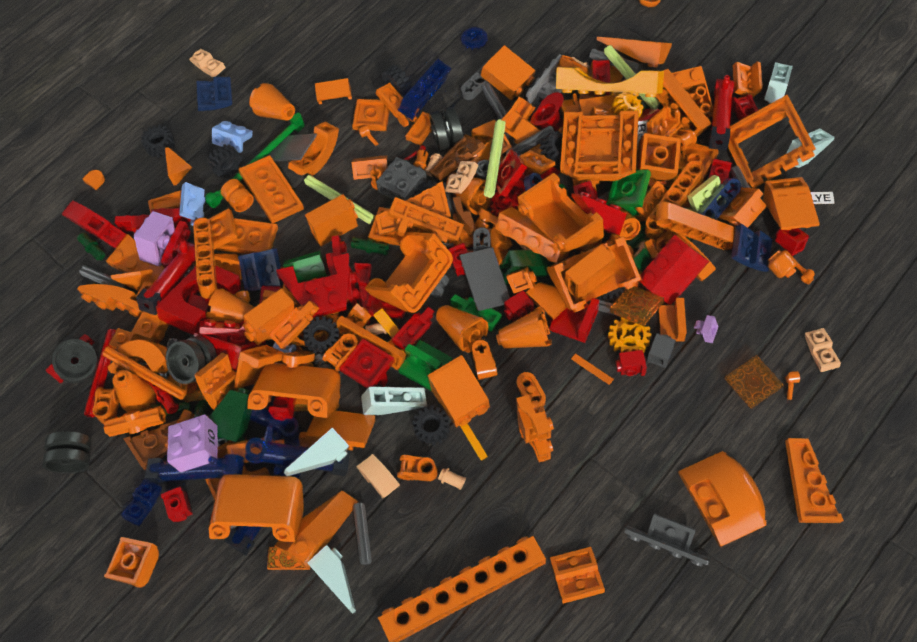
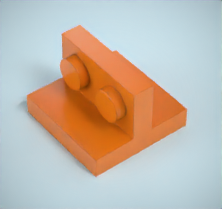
[718,187,767,228]

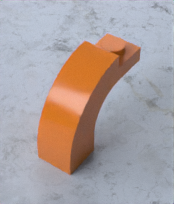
[288,122,339,176]
[108,340,168,374]

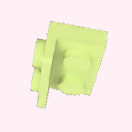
[686,175,722,213]

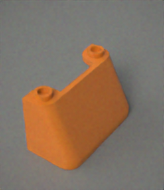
[518,173,604,252]
[365,232,453,313]
[546,236,641,312]
[248,362,341,418]
[209,474,304,542]

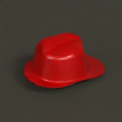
[531,92,564,129]

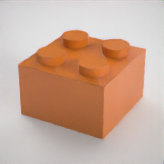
[636,133,681,182]

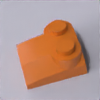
[104,537,159,588]

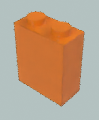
[480,45,536,101]
[305,194,358,247]
[565,244,615,302]
[243,288,294,346]

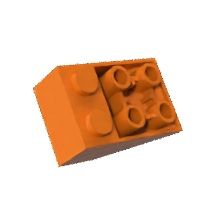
[672,66,713,118]
[763,177,820,230]

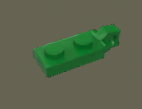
[450,294,502,332]

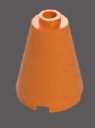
[249,83,295,121]
[446,172,494,215]
[206,288,255,323]
[436,305,489,353]
[496,308,552,348]
[113,370,156,412]

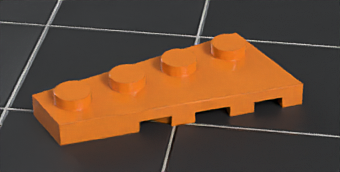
[672,143,718,208]
[375,182,451,235]
[106,234,165,283]
[785,438,844,523]

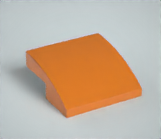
[194,353,238,410]
[550,547,605,604]

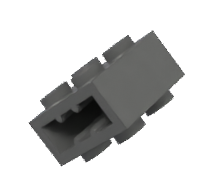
[376,157,428,201]

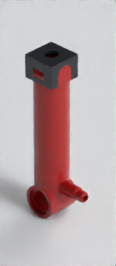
[709,75,734,151]
[136,239,196,315]

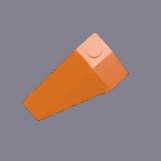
[597,37,672,67]
[274,491,359,570]

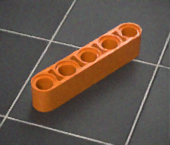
[645,161,703,239]
[656,202,735,250]
[193,218,217,299]

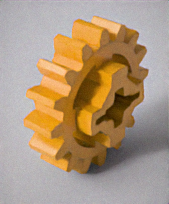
[608,315,652,353]

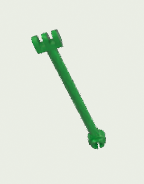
[205,113,305,208]

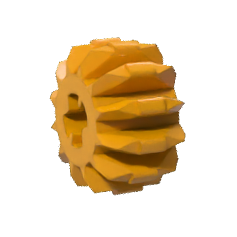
[611,91,643,117]

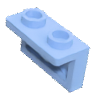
[212,121,253,153]
[179,182,205,226]

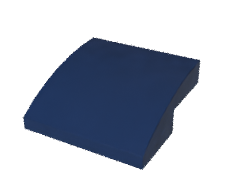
[197,77,232,111]
[731,224,772,272]
[238,249,283,292]

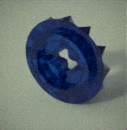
[461,27,487,50]

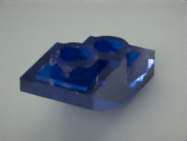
[121,479,162,527]

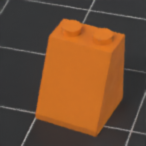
[428,355,490,428]

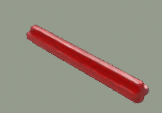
[84,329,116,418]

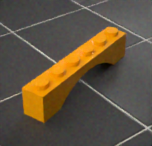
[556,67,664,97]

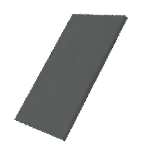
[270,133,317,161]
[459,247,510,311]

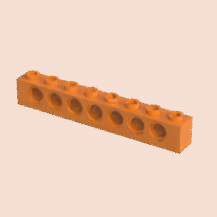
[378,536,546,642]

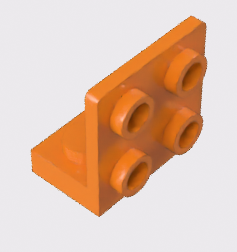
[234,345,284,389]

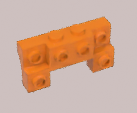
[560,92,623,119]
[501,97,563,157]
[109,281,170,361]
[516,394,554,463]

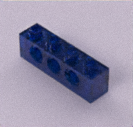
[398,59,452,120]

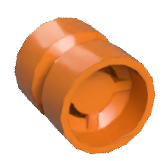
[221,179,254,212]
[618,208,641,241]

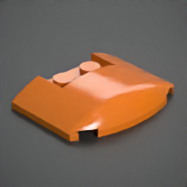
[678,451,766,547]

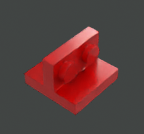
[496,149,527,197]
[339,339,395,389]

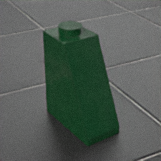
[499,250,554,286]
[209,387,253,442]

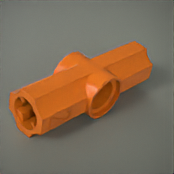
[104,406,166,437]

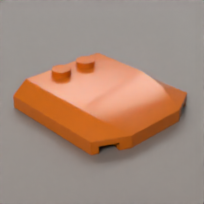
[560,111,639,181]

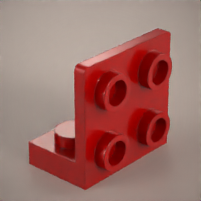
[549,298,600,343]

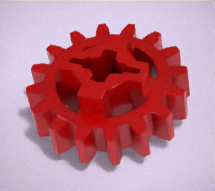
[490,186,524,217]

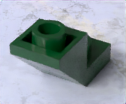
[632,235,653,274]

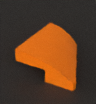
[526,282,568,320]

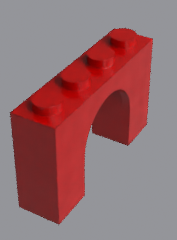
[156,265,241,335]

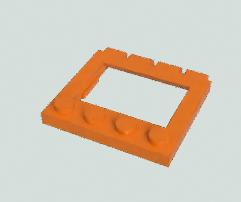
[728,95,816,188]

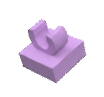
[694,315,718,343]

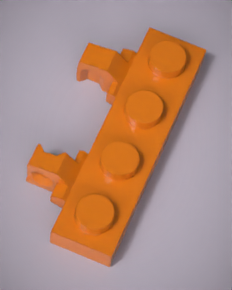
[388,197,464,243]

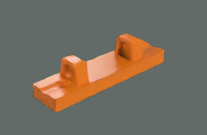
[336,316,406,370]

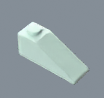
[764,62,792,103]
[786,129,835,168]
[361,387,427,415]
[284,428,349,476]
[308,545,356,614]

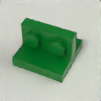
[607,169,651,215]
[283,251,327,283]
[398,340,452,391]

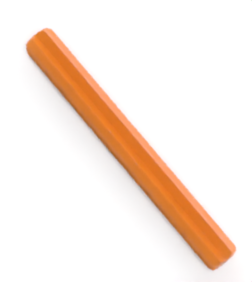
[102,347,187,400]

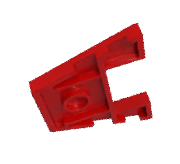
[276,253,349,318]
[354,263,406,318]

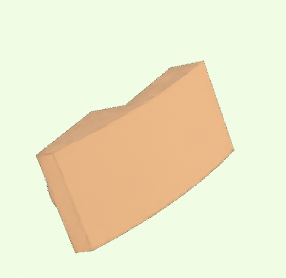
[189,49,226,77]
[445,161,478,193]
[805,328,841,372]
[356,454,400,499]

